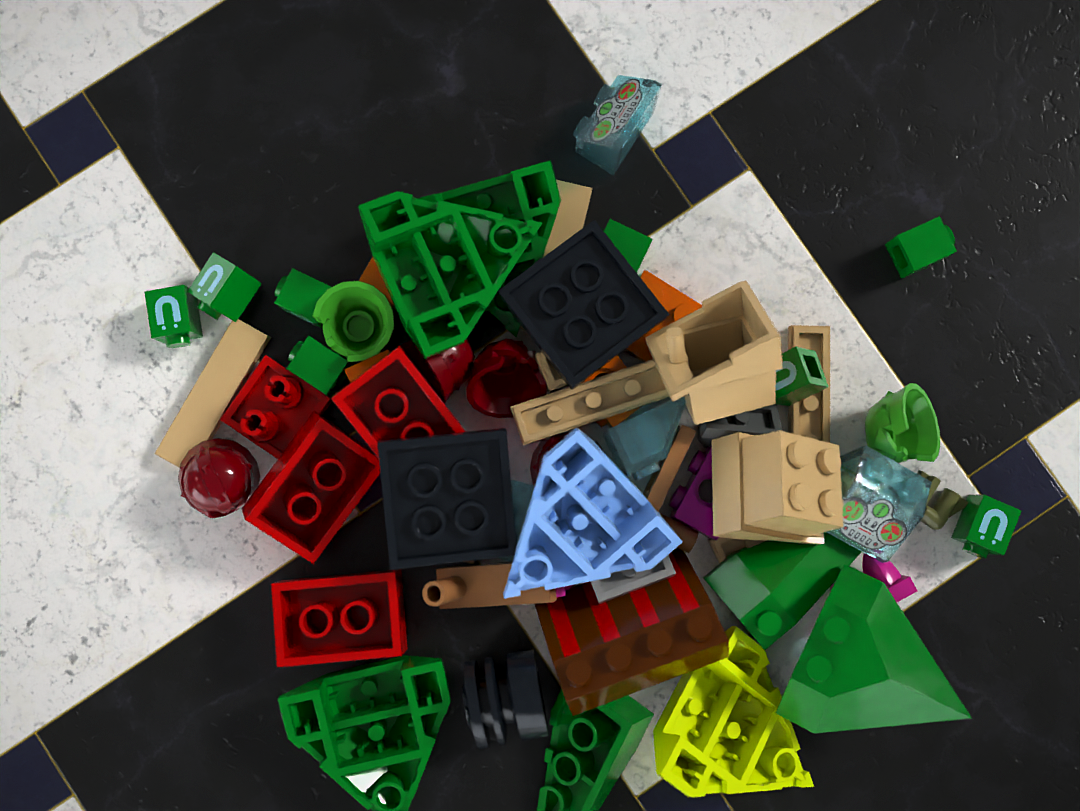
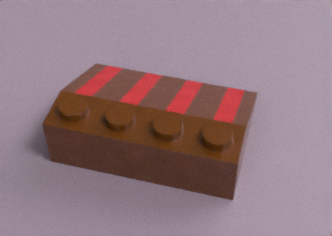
[534,548,729,716]

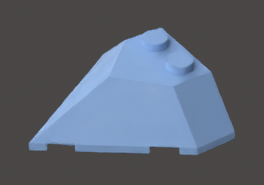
[503,427,682,599]

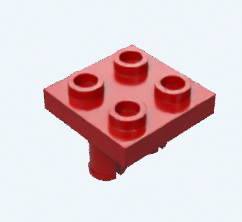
[220,355,333,459]

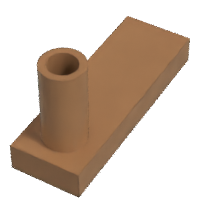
[643,424,699,553]
[422,562,557,609]

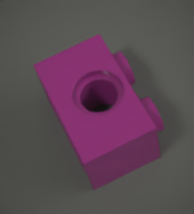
[668,446,718,540]

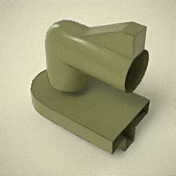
[898,470,968,530]

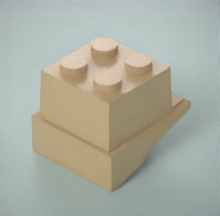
[645,281,782,425]
[712,431,843,545]

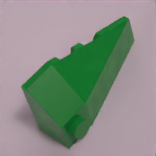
[703,528,865,650]
[537,689,654,811]

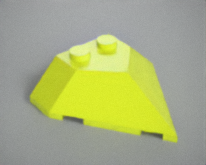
[653,626,814,797]

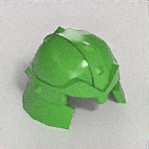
[312,281,394,362]
[864,383,940,465]

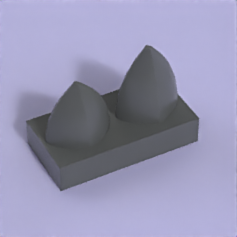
[697,404,782,448]

